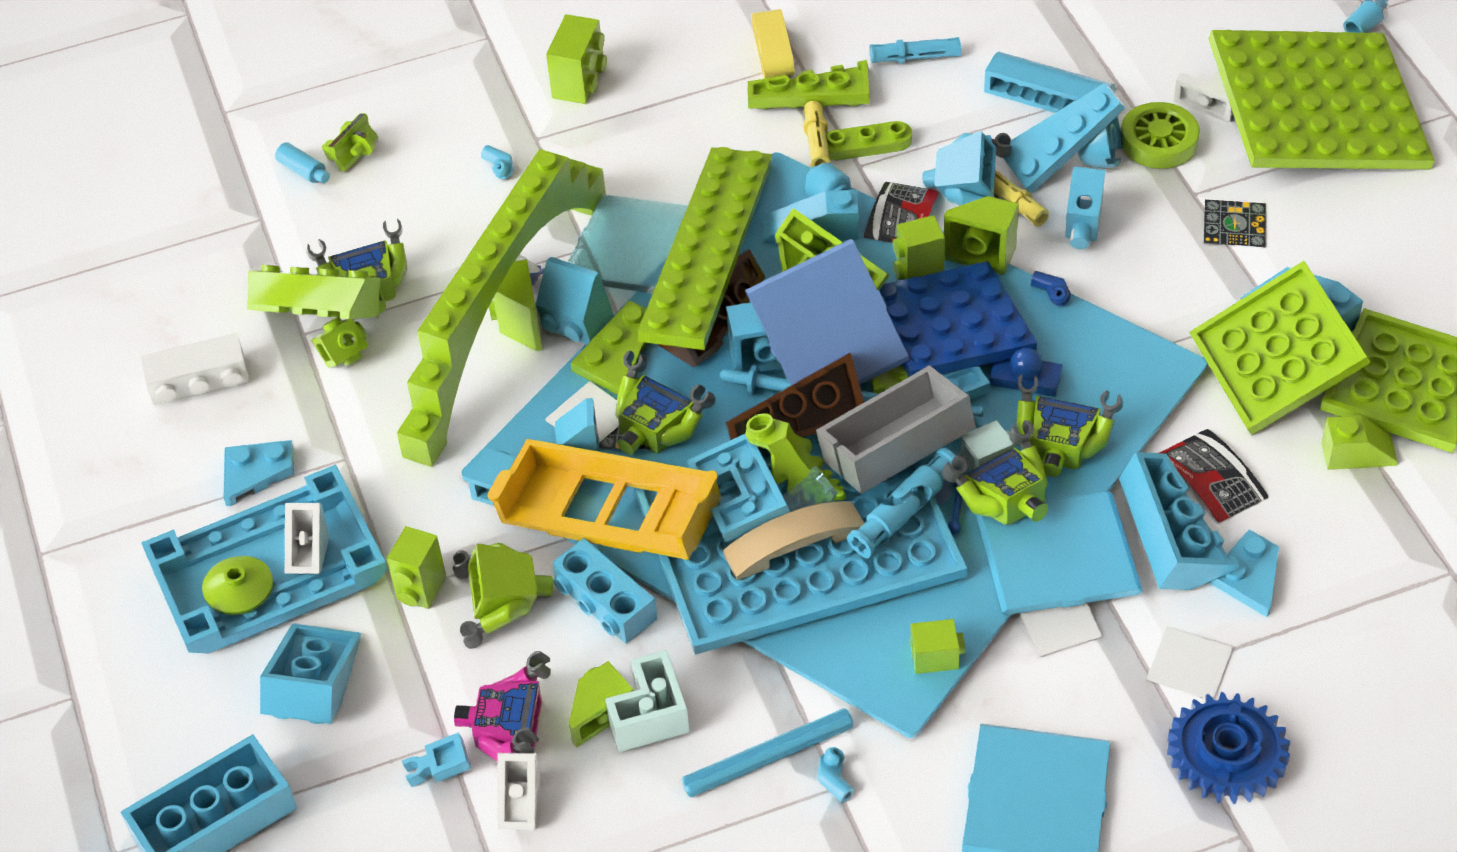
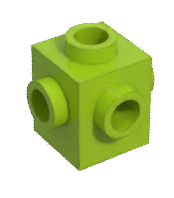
[311,317,369,368]

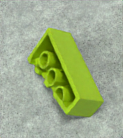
[247,265,380,319]

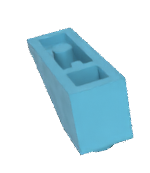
[763,190,859,243]

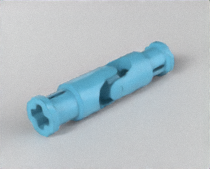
[847,447,956,558]

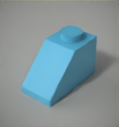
[549,398,599,452]

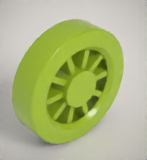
[1121,102,1200,169]

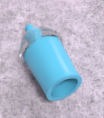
[1343,0,1389,33]

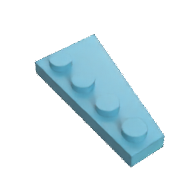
[1003,83,1126,193]

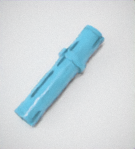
[869,37,961,64]

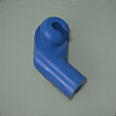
[1031,271,1071,306]

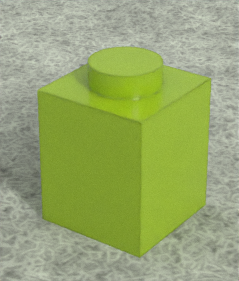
[910,619,965,674]

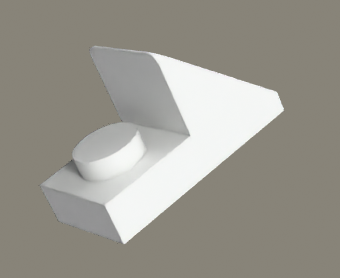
[1173,70,1233,122]
[497,753,540,830]

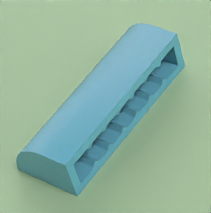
[984,51,1116,113]

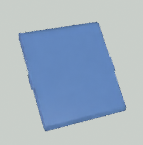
[745,239,910,386]

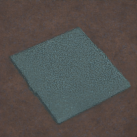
[568,194,688,294]

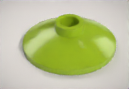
[202,556,273,615]

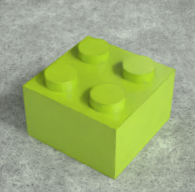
[546,14,607,104]

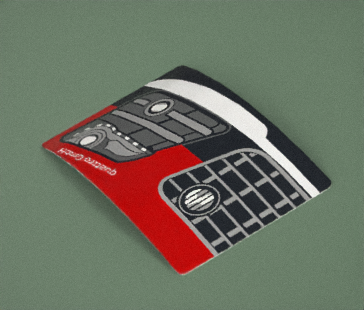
[864,181,939,243]
[1159,429,1268,523]

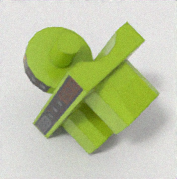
[322,113,379,172]

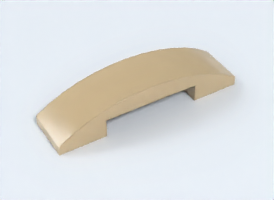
[723,501,864,581]

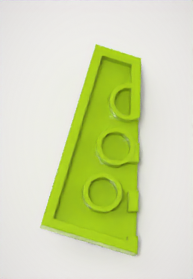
[747,60,870,110]

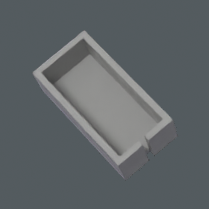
[816,365,976,494]

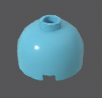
[1077,116,1122,168]

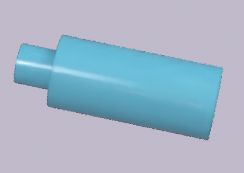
[275,142,330,184]

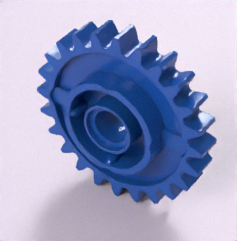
[1167,692,1290,804]

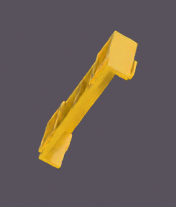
[488,439,721,560]

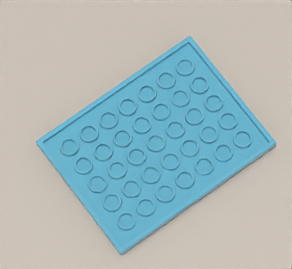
[634,433,968,655]

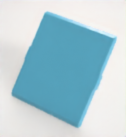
[976,491,1143,615]
[962,724,1110,852]

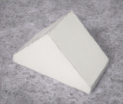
[285,503,329,574]

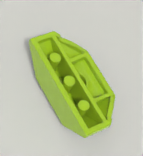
[775,208,890,290]

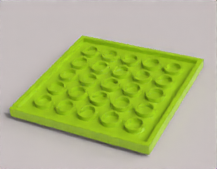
[1208,29,1435,169]

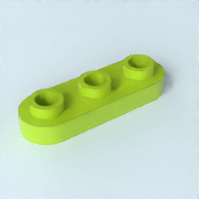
[826,121,912,160]

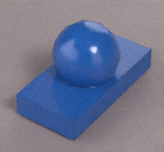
[989,348,1063,397]

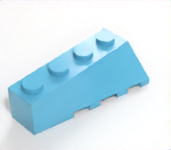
[1119,452,1240,590]

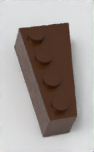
[725,353,864,449]

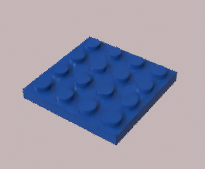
[879,261,1037,377]

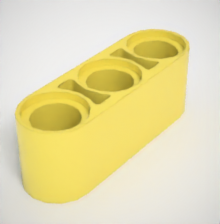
[751,9,795,78]

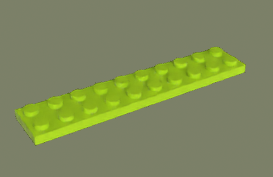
[638,147,772,350]

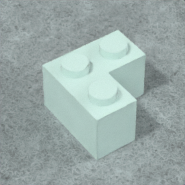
[605,650,690,752]

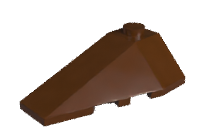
[642,249,765,367]

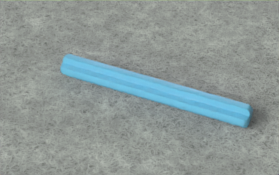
[682,708,853,797]

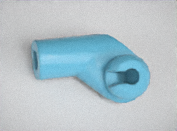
[481,145,514,179]
[818,747,854,803]

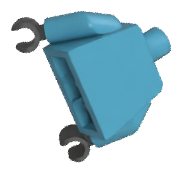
[922,131,1012,206]

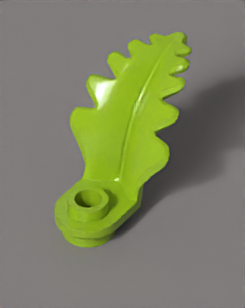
[745,414,846,504]

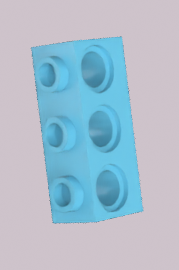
[552,538,657,644]

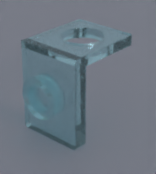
[783,466,838,512]

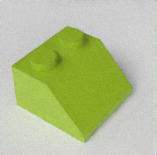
[944,196,1019,275]
[489,259,543,351]

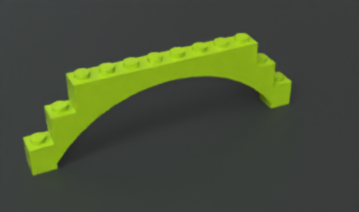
[397,149,606,467]

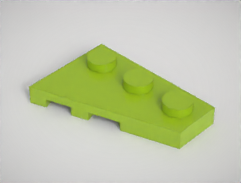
[571,300,648,395]

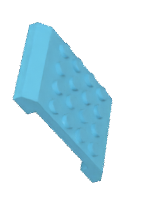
[141,464,388,654]

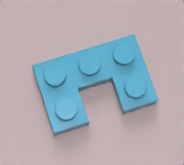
[686,434,790,542]

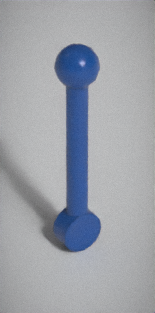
[948,482,962,534]

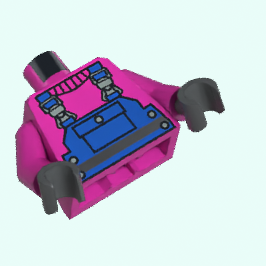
[454,651,551,762]

